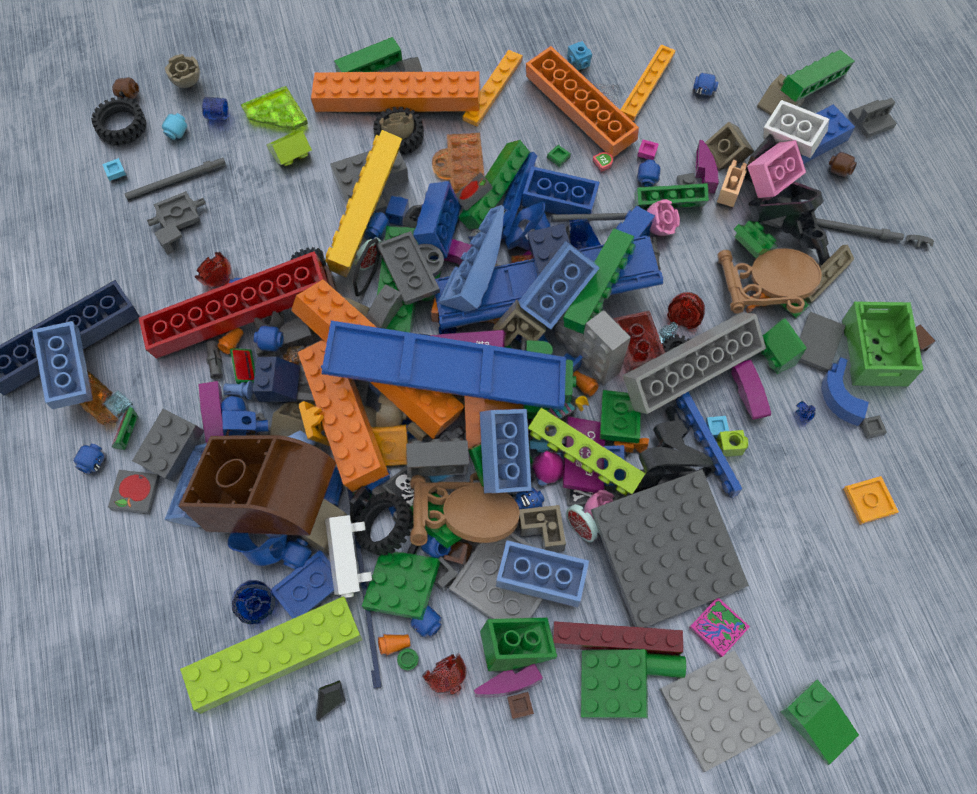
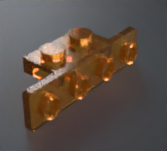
[79,370,118,425]

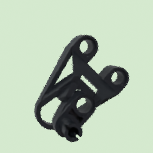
[748,182,830,264]
[633,406,716,494]

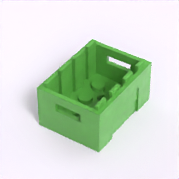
[842,301,924,387]

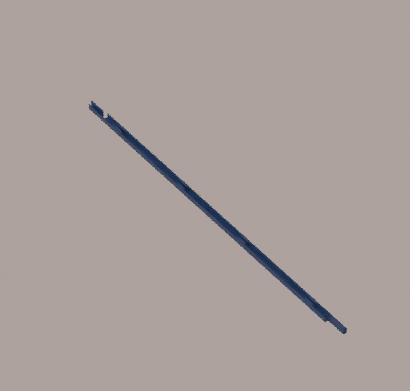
[347,488,382,689]

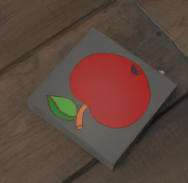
[455,172,493,211]
[108,470,160,514]

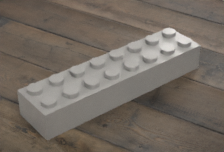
[623,312,766,414]

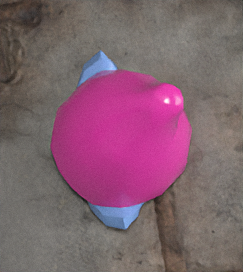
[532,451,564,486]

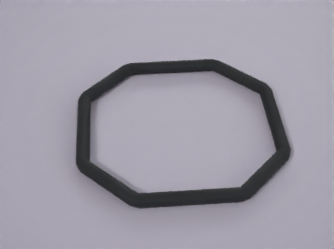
[353,238,380,297]

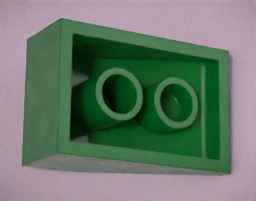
[480,617,557,671]
[780,680,859,765]

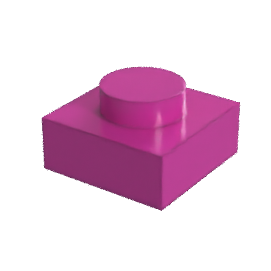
[637,139,659,160]

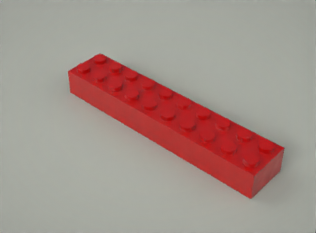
[139,251,328,359]

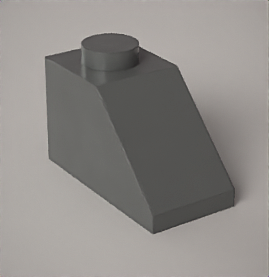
[396,57,423,72]

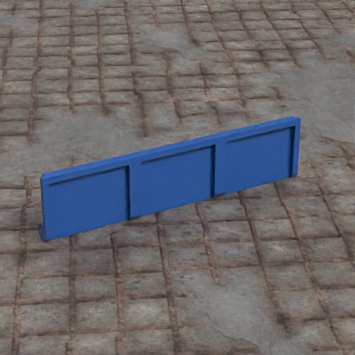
[435,236,663,330]
[321,320,566,410]

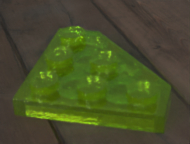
[241,86,308,130]

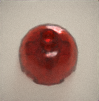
[195,252,232,288]
[667,292,705,329]
[422,653,467,695]

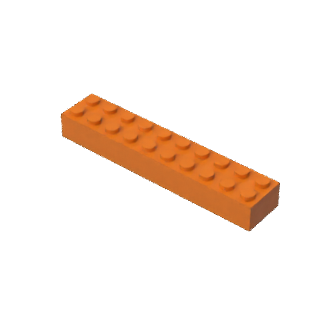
[311,71,481,112]
[291,280,465,439]

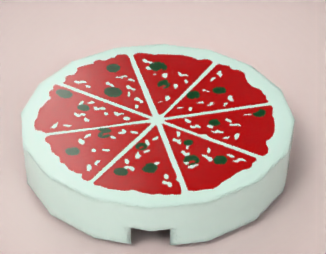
[354,237,382,270]
[566,504,599,542]

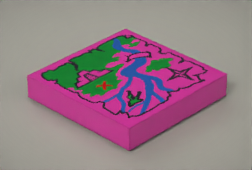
[689,598,750,657]

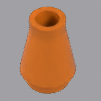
[217,328,244,354]
[573,371,599,396]
[378,634,410,656]

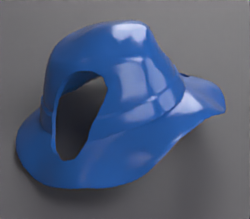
[505,202,551,251]
[228,533,287,566]

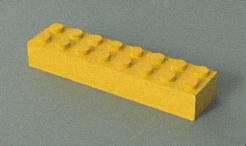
[325,130,402,278]

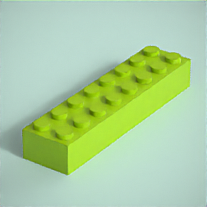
[180,596,362,714]

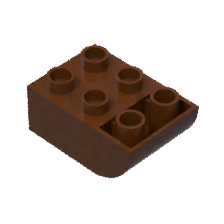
[178,435,336,536]

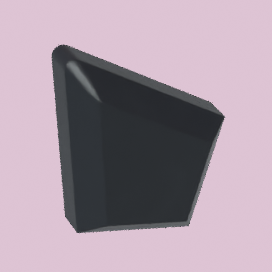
[349,486,371,523]
[316,680,345,721]

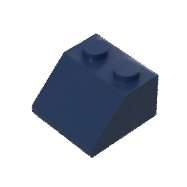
[253,357,301,402]

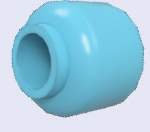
[162,113,188,140]

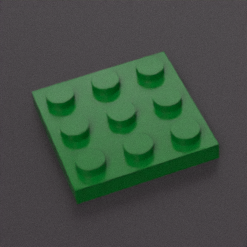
[362,551,440,620]
[581,649,648,719]

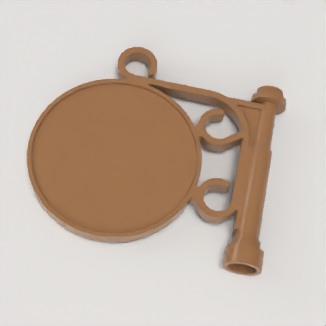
[717,248,822,314]
[410,472,520,546]

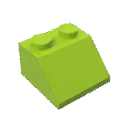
[266,131,312,166]

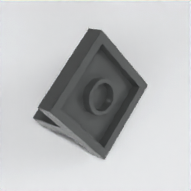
[848,98,897,138]

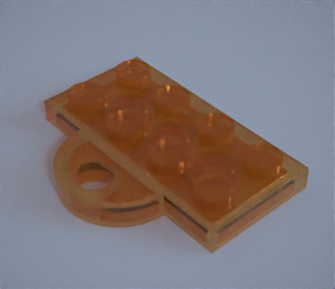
[432,132,484,193]

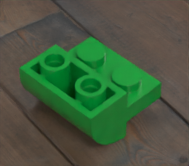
[734,221,778,259]

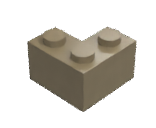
[493,299,546,347]
[519,505,566,552]

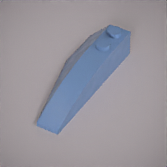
[439,205,504,312]

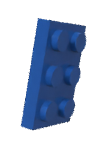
[270,550,334,619]

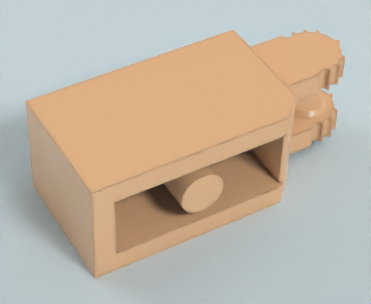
[717,160,747,207]

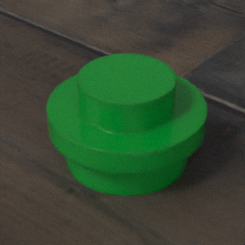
[397,648,419,671]

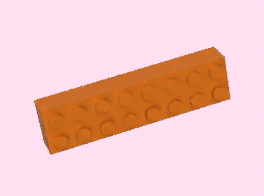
[526,46,639,158]
[298,340,389,492]

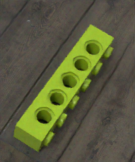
[528,408,645,496]

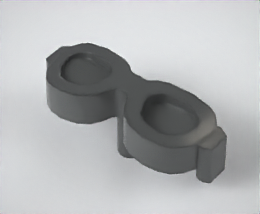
[905,235,934,247]

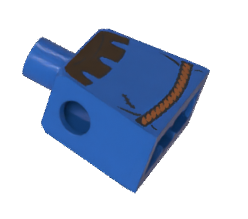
[222,411,268,436]

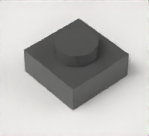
[676,173,698,185]

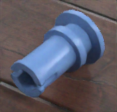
[223,381,254,400]

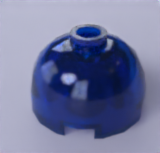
[231,580,275,625]

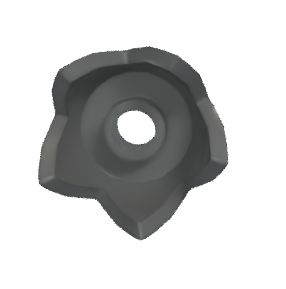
[403,204,422,228]
[253,311,284,330]

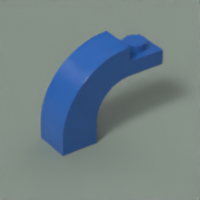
[821,357,869,426]

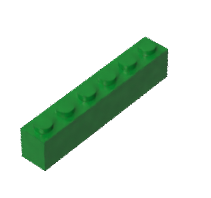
[780,50,855,102]
[458,140,530,230]
[563,228,636,335]

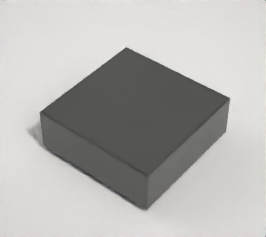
[860,415,887,439]

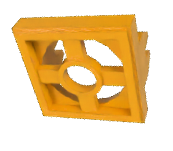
[299,401,330,446]

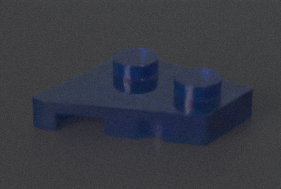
[569,219,601,250]

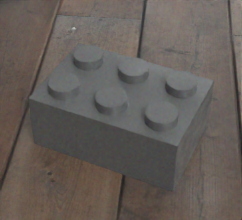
[132,409,204,482]
[406,438,469,478]

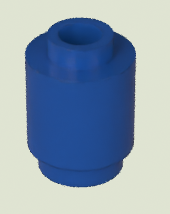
[365,212,389,239]

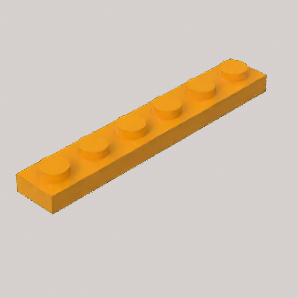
[620,45,676,121]
[463,50,523,127]

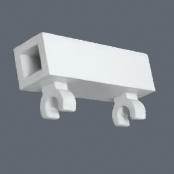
[325,515,372,598]

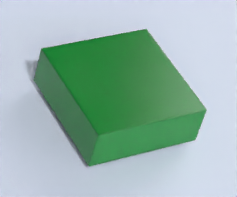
[547,145,571,167]

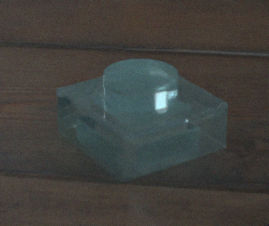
[658,322,679,345]
[103,391,133,418]

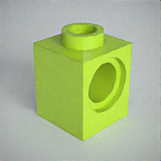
[716,430,748,457]

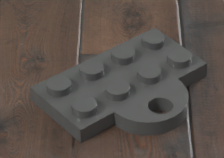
[377,231,444,306]

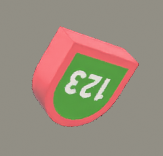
[592,152,613,172]

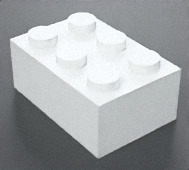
[763,100,829,158]

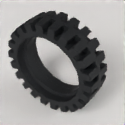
[91,97,146,145]
[373,107,424,155]
[354,492,413,556]

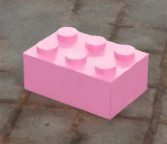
[747,140,806,198]

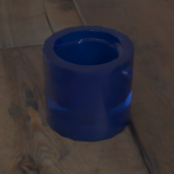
[202,97,229,120]

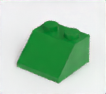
[760,318,807,374]

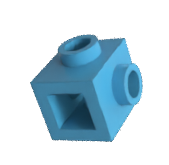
[567,41,592,70]

